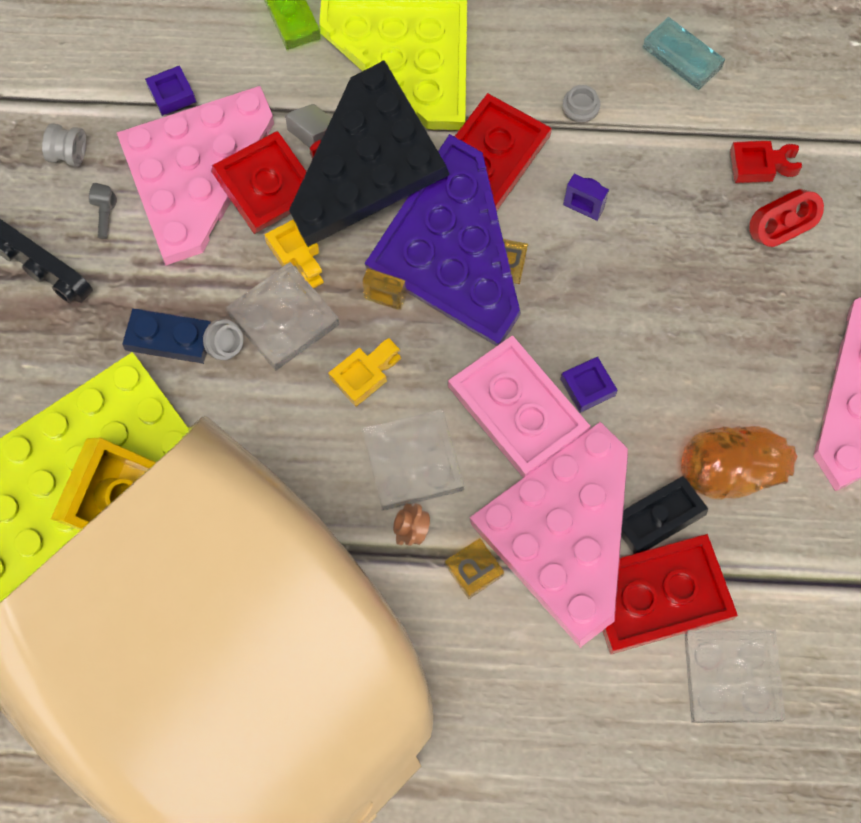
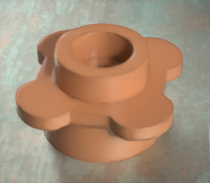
[393,503,430,546]

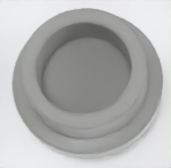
[562,85,600,122]
[203,319,243,360]

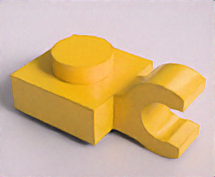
[264,219,324,290]
[328,338,401,407]

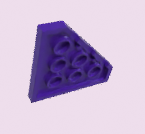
[364,134,521,346]

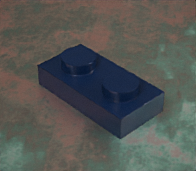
[122,308,211,364]

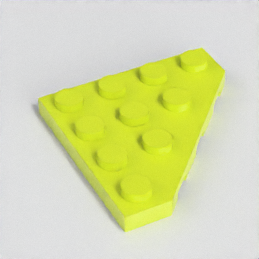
[319,0,467,130]

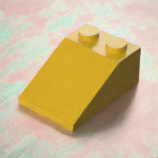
[51,438,156,531]

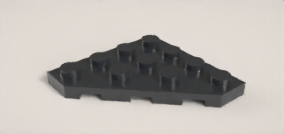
[289,60,449,247]

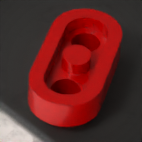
[749,189,824,247]

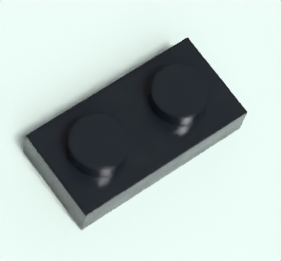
[621,475,708,554]

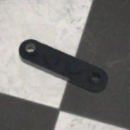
[0,219,93,303]

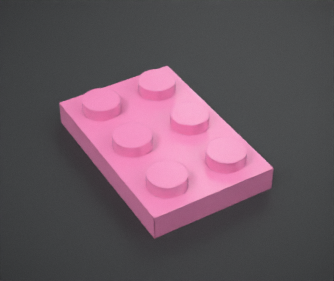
[448,335,591,478]

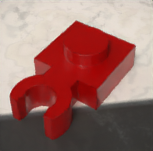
[730,141,802,183]

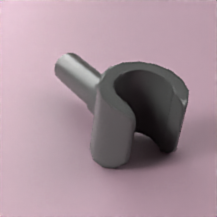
[89,183,117,239]

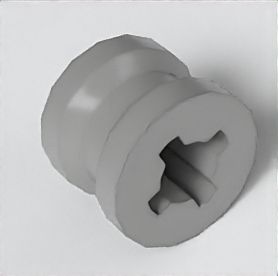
[42,123,86,167]

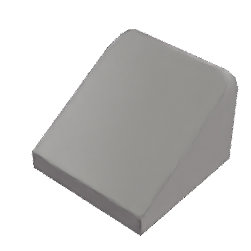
[285,104,331,148]

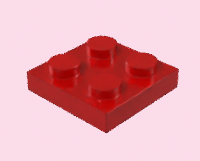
[211,131,306,234]

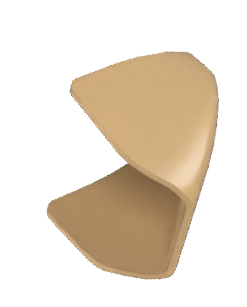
[0,416,433,823]

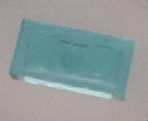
[642,17,725,90]

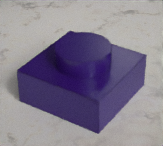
[145,65,196,116]
[563,173,609,221]
[560,356,618,413]

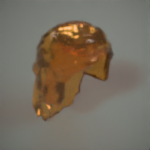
[681,426,798,500]

